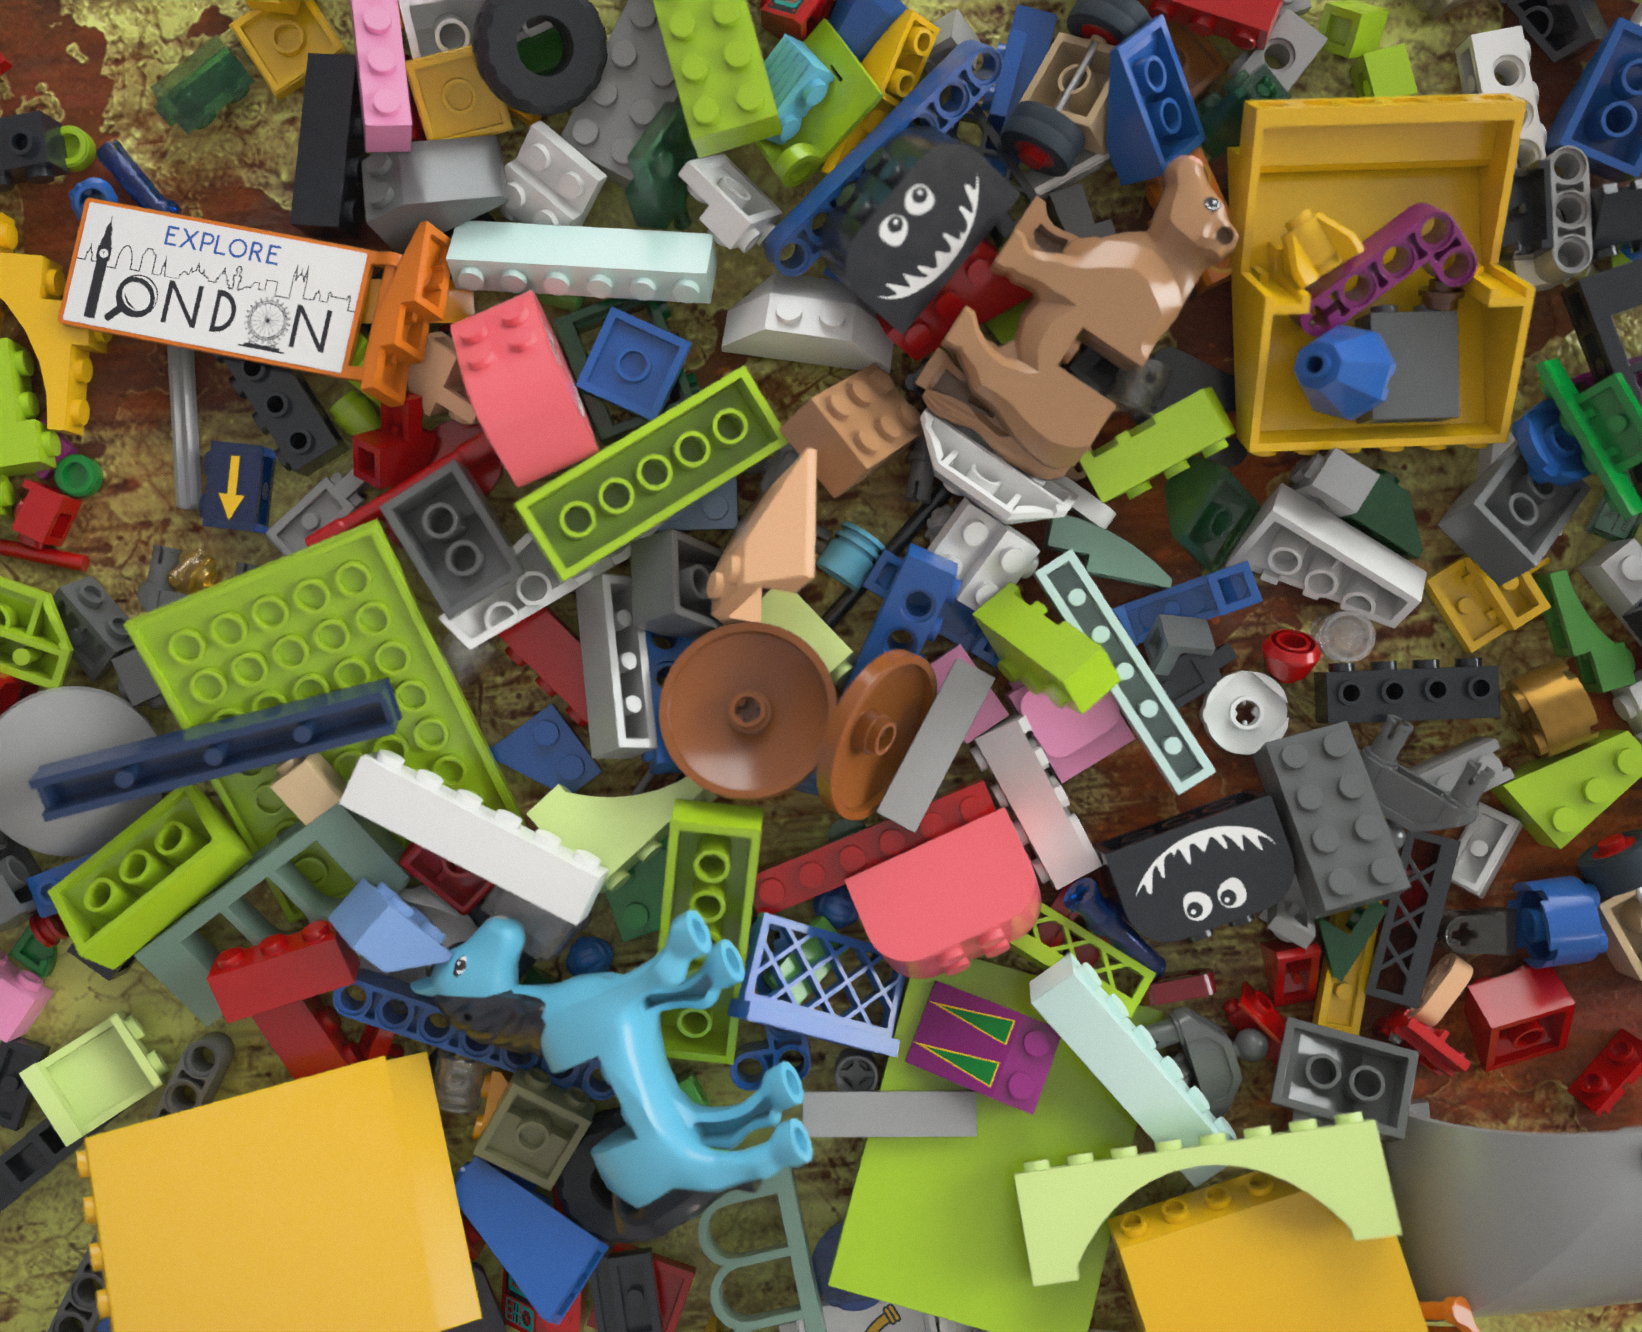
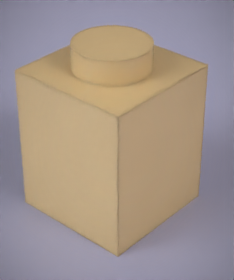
[270,752,347,826]

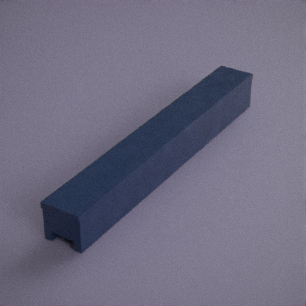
[28,677,402,822]

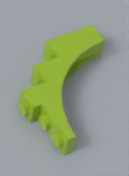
[0,338,61,520]

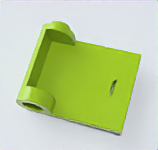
[753,18,885,187]

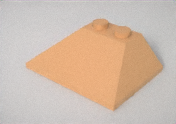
[707,448,816,626]

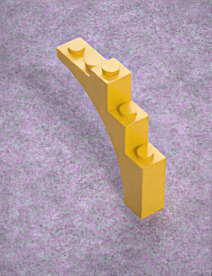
[0,212,112,436]

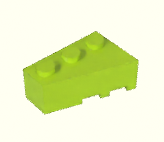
[1079,386,1236,503]
[972,582,1122,715]
[1490,729,1642,850]

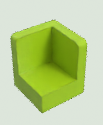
[1318,0,1390,58]

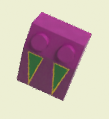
[904,980,1061,1115]

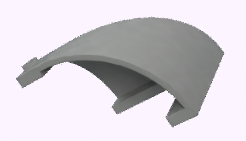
[1385,1098,1642,1322]

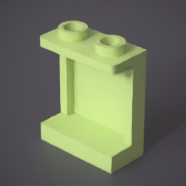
[19,1011,169,1147]

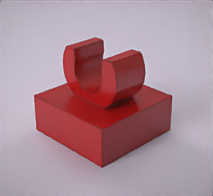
[358,1024,405,1061]

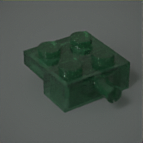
[624,101,699,230]

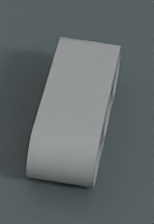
[1534,146,1593,284]

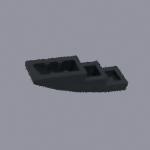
[0,1108,127,1213]

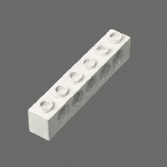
[1455,25,1569,292]

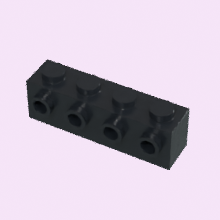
[290,53,367,239]
[0,110,70,192]
[212,354,350,477]
[1314,658,1500,724]

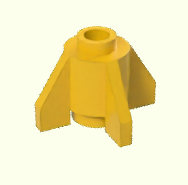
[1280,209,1365,289]

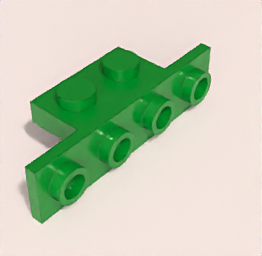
[1535,358,1642,520]

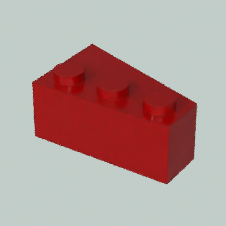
[876,238,1033,361]

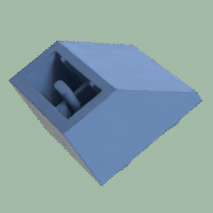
[327,877,453,973]

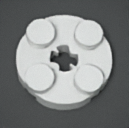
[1199,670,1289,755]

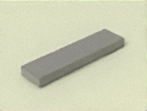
[876,658,996,833]
[802,1090,977,1137]

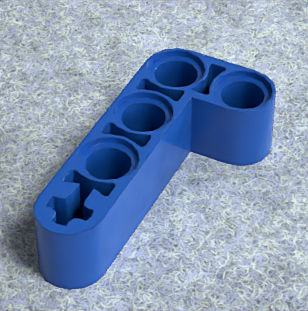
[730,913,811,1091]

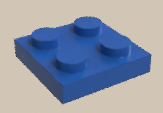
[575,306,692,421]

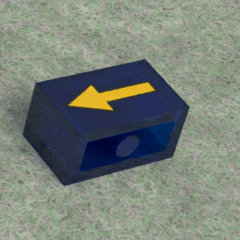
[199,440,276,534]

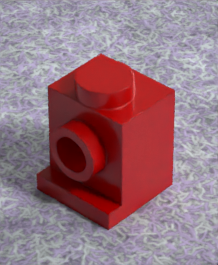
[11,479,83,549]

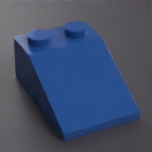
[1106,14,1207,186]
[1545,17,1642,184]

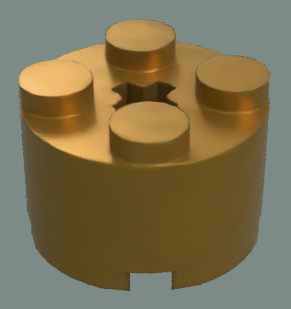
[1500,660,1599,759]

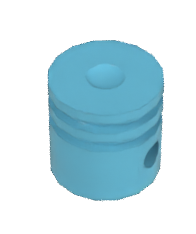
[816,521,886,592]

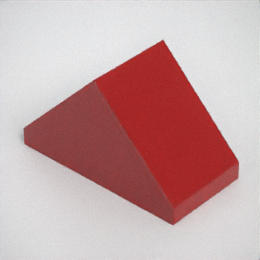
[1259,938,1321,1007]

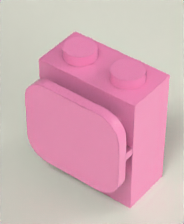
[1004,681,1136,783]

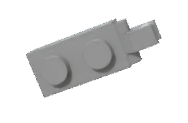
[265,469,371,556]

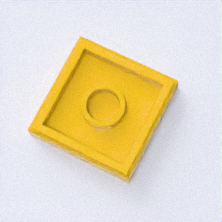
[229,0,350,101]
[405,44,514,140]

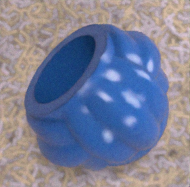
[68,177,119,221]
[813,884,859,930]
[566,936,614,976]

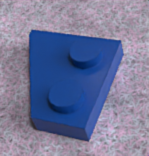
[491,703,604,793]

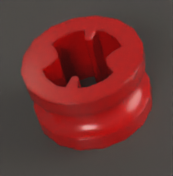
[29,913,70,948]

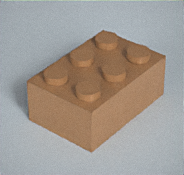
[779,362,924,499]

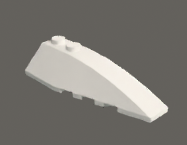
[438,517,670,650]

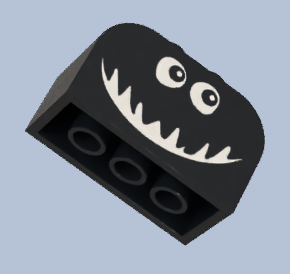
[820,126,1021,335]
[1092,788,1294,942]

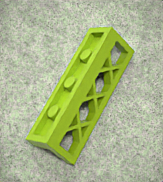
[1009,903,1156,1019]

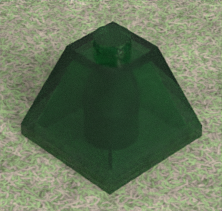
[1164,455,1261,574]

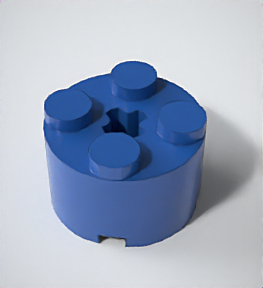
[1508,876,1608,969]

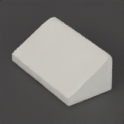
[1024,149,1110,200]
[1451,802,1523,899]

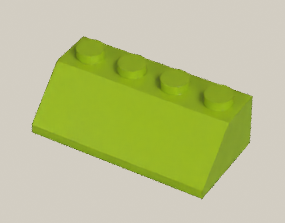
[48,784,253,970]

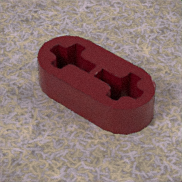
[1133,968,1217,1006]

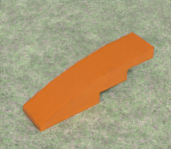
[360,221,451,408]

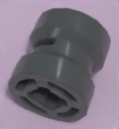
[835,1047,878,1091]

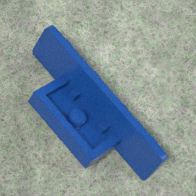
[980,5,1057,180]

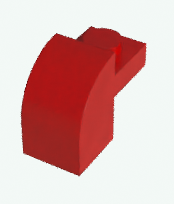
[353,390,436,490]

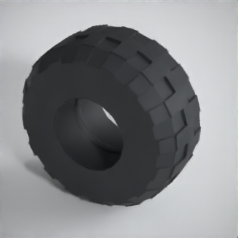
[472,0,608,116]
[556,1107,637,1244]

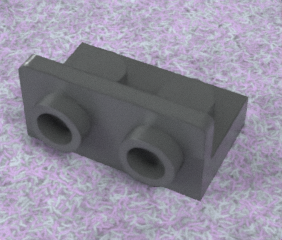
[53,576,135,682]

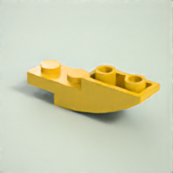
[821,9,940,186]

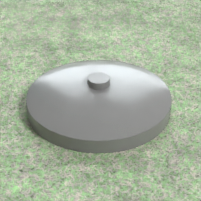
[0,686,163,857]

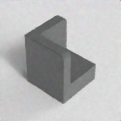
[1144,614,1216,676]

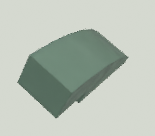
[1042,515,1172,590]

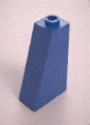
[454,1155,609,1325]

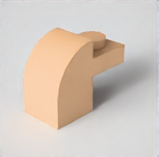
[408,331,480,425]

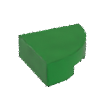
[8,925,57,978]

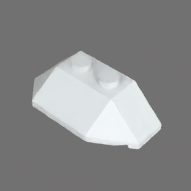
[721,272,894,374]
[920,407,1079,525]

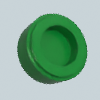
[54,454,103,498]

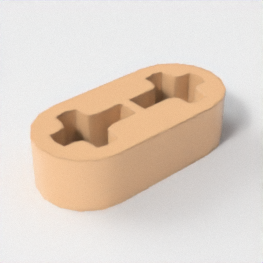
[1405,953,1473,1027]

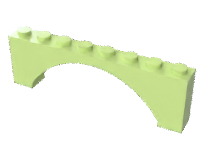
[526,589,856,894]
[1014,1112,1402,1286]

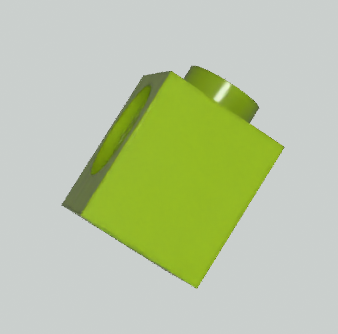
[1349,43,1418,97]

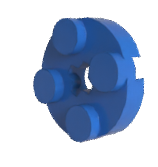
[1511,399,1592,486]

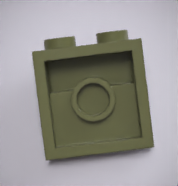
[473,1067,595,1191]

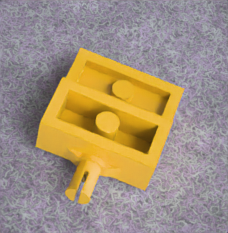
[1424,553,1551,653]

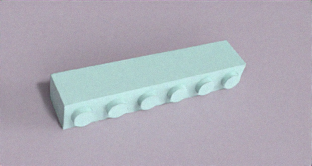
[446,220,717,304]
[1033,549,1217,795]
[1029,953,1237,1188]

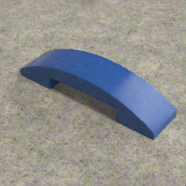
[862,549,1000,670]
[1111,560,1263,646]

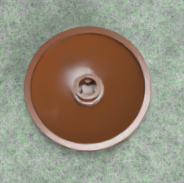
[659,622,838,801]
[817,649,937,820]

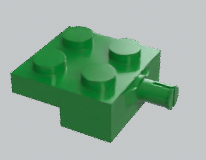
[606,834,669,942]

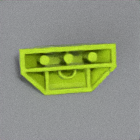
[0,576,74,689]

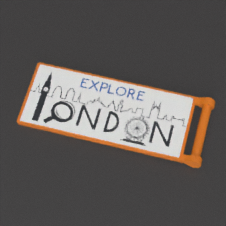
[58,198,403,383]

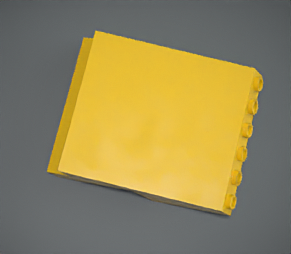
[1227,93,1536,457]
[75,1051,482,1332]
[1107,1171,1428,1332]

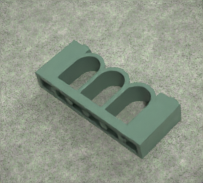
[134,788,410,1027]
[698,1167,827,1332]

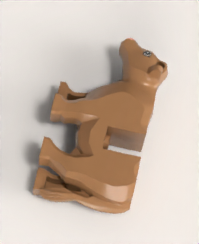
[913,155,1239,481]

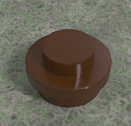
[1418,278,1465,310]

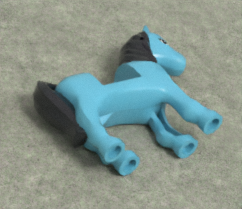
[410,910,812,1241]

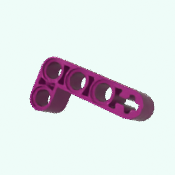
[1289,202,1478,337]

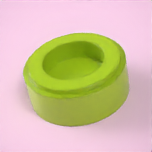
[60,125,96,172]

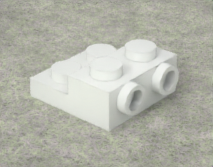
[500,121,608,227]
[678,153,783,253]
[927,497,1040,611]

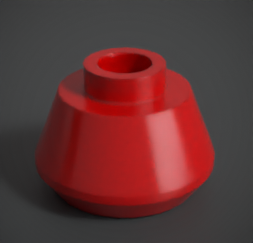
[1261,629,1321,684]

